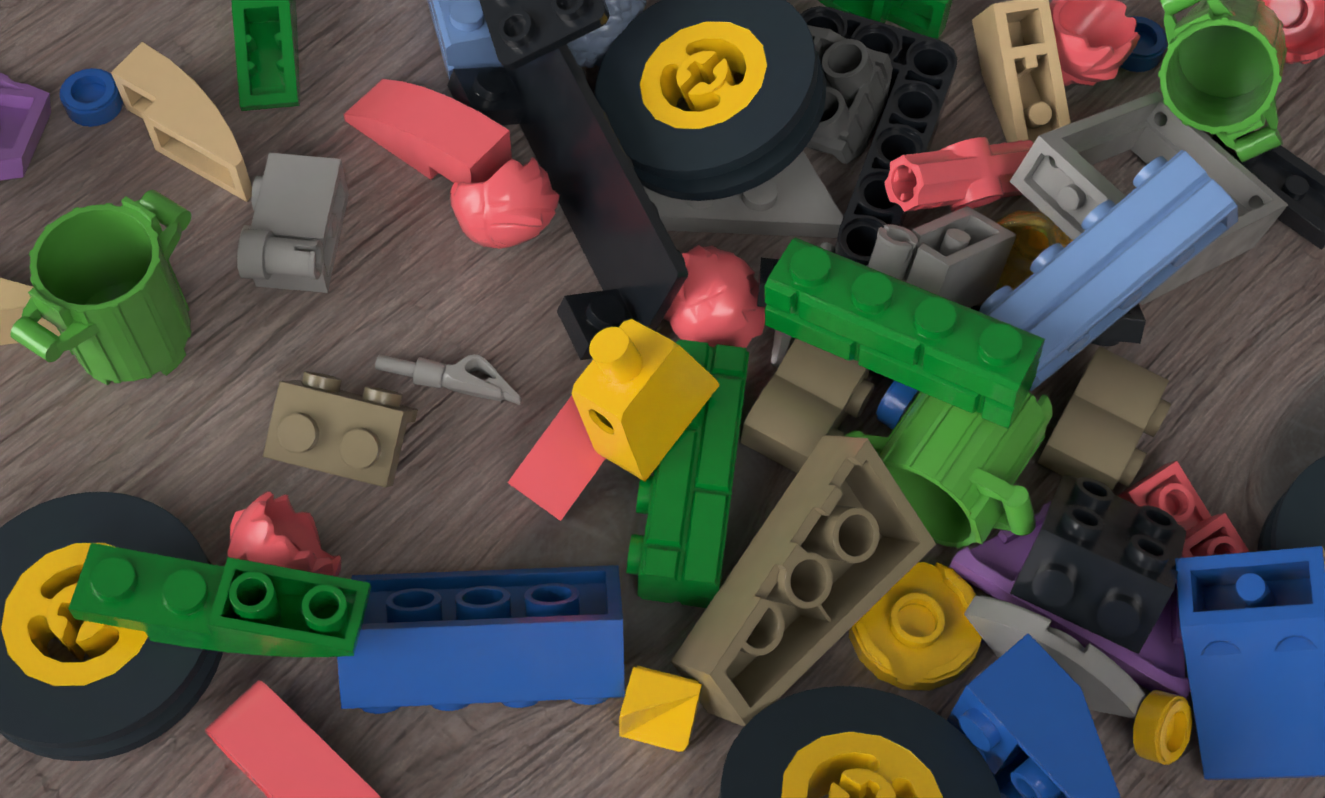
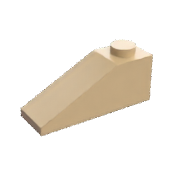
[972,0,1071,143]

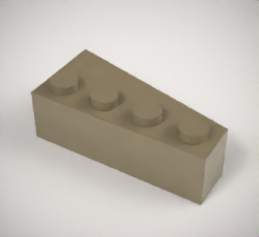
[671,435,936,726]

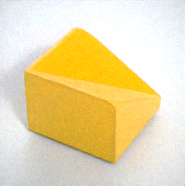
[619,665,702,752]

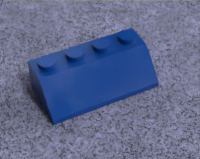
[337,565,625,714]

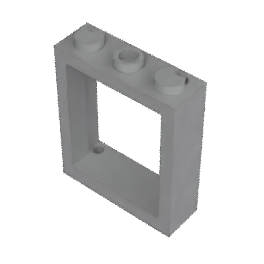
[1009,91,1288,305]

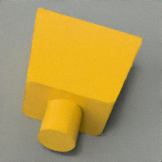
[571,319,720,482]

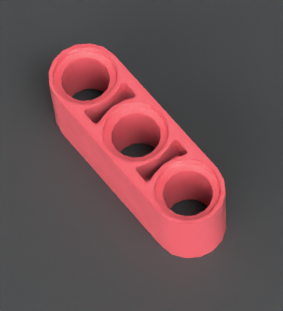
[205,680,381,798]

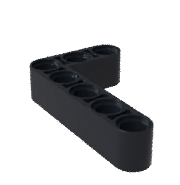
[801,6,957,266]

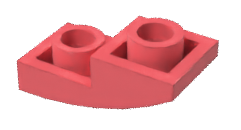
[507,395,606,521]
[1117,461,1250,558]

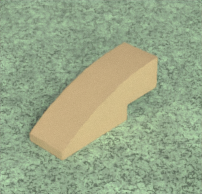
[111,42,252,202]

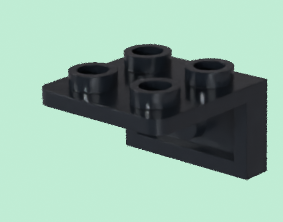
[479,0,609,70]
[1010,475,1186,654]

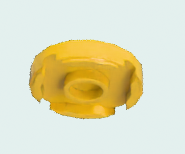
[849,562,982,691]

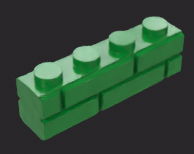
[764,237,1045,429]
[626,339,750,608]

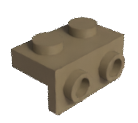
[263,371,418,488]

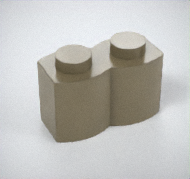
[740,339,875,473]
[1037,346,1171,490]

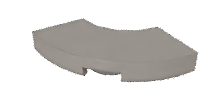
[964,596,1146,719]

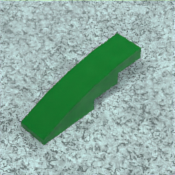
[231,0,300,111]

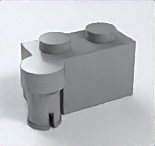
[237,152,349,293]
[867,206,1017,308]

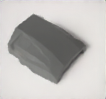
[806,25,893,164]

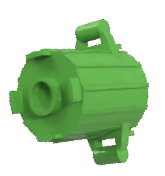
[1158,0,1287,162]
[10,189,192,385]
[844,392,1053,549]

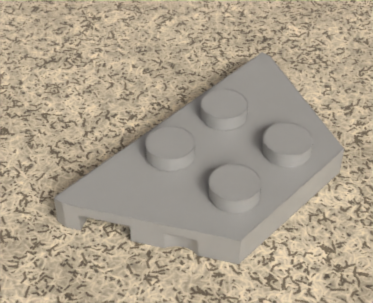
[643,151,843,238]

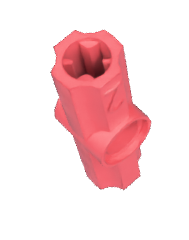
[884,137,1034,212]

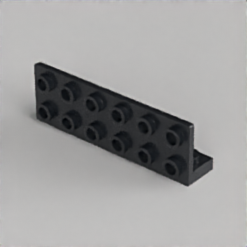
[447,44,688,360]

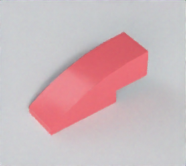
[344,79,512,184]

